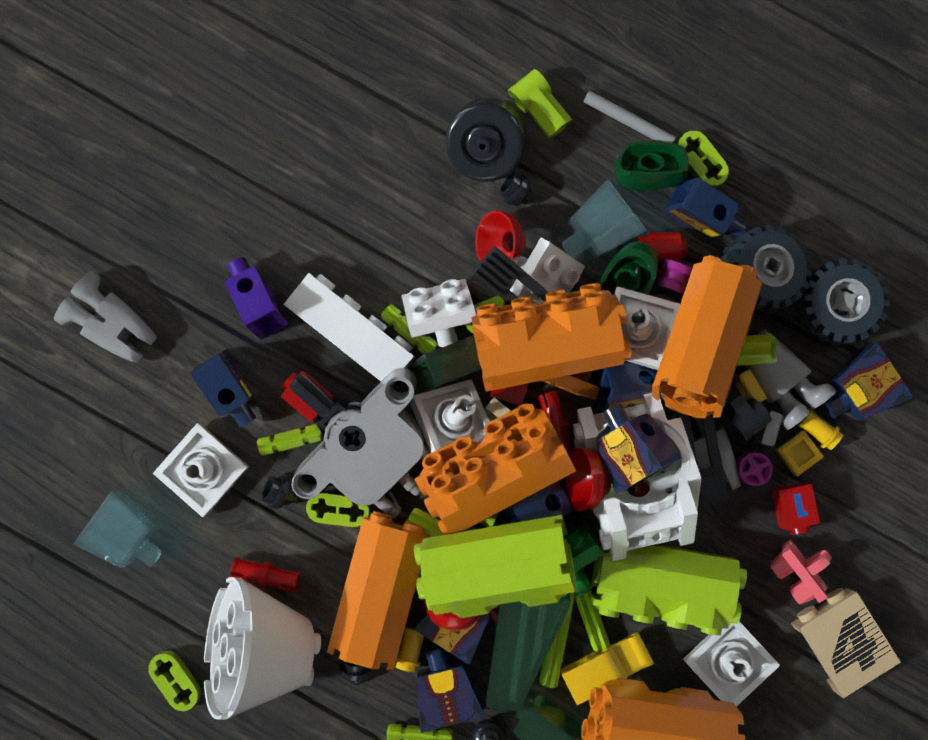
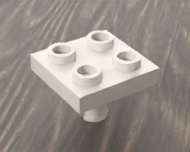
[510,238,585,304]
[402,279,476,347]
[614,287,680,370]
[410,379,490,453]
[153,423,249,517]
[683,621,780,707]

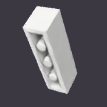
[284,273,415,386]

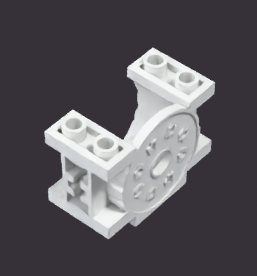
[573,393,701,561]

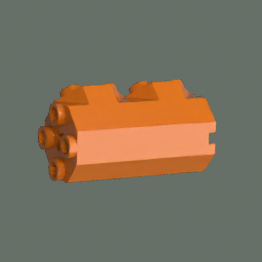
[652,256,762,418]
[471,283,632,391]
[415,404,576,535]
[327,511,430,670]
[582,678,745,740]

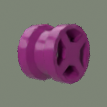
[655,259,693,295]
[736,452,773,486]

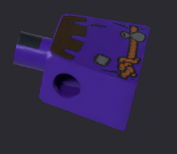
[225,257,290,340]

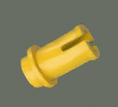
[798,410,843,450]
[396,627,424,673]

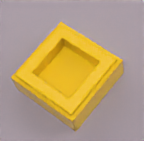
[733,369,767,402]
[775,430,824,477]

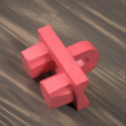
[770,539,832,605]

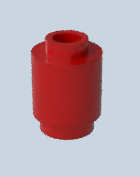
[638,232,687,265]

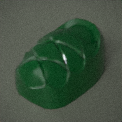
[615,142,689,190]
[599,241,659,295]

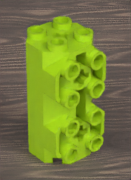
[414,515,576,618]
[590,540,747,636]

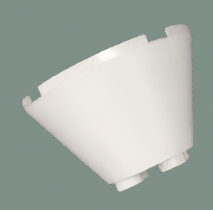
[204,577,321,720]

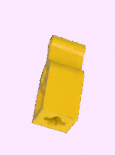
[561,632,654,705]

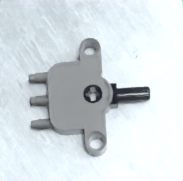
[289,368,430,518]

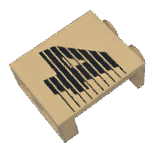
[791,588,901,698]

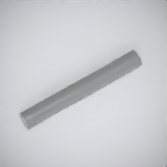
[583,90,676,143]

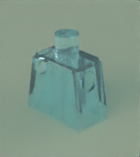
[561,180,647,259]
[73,489,163,568]

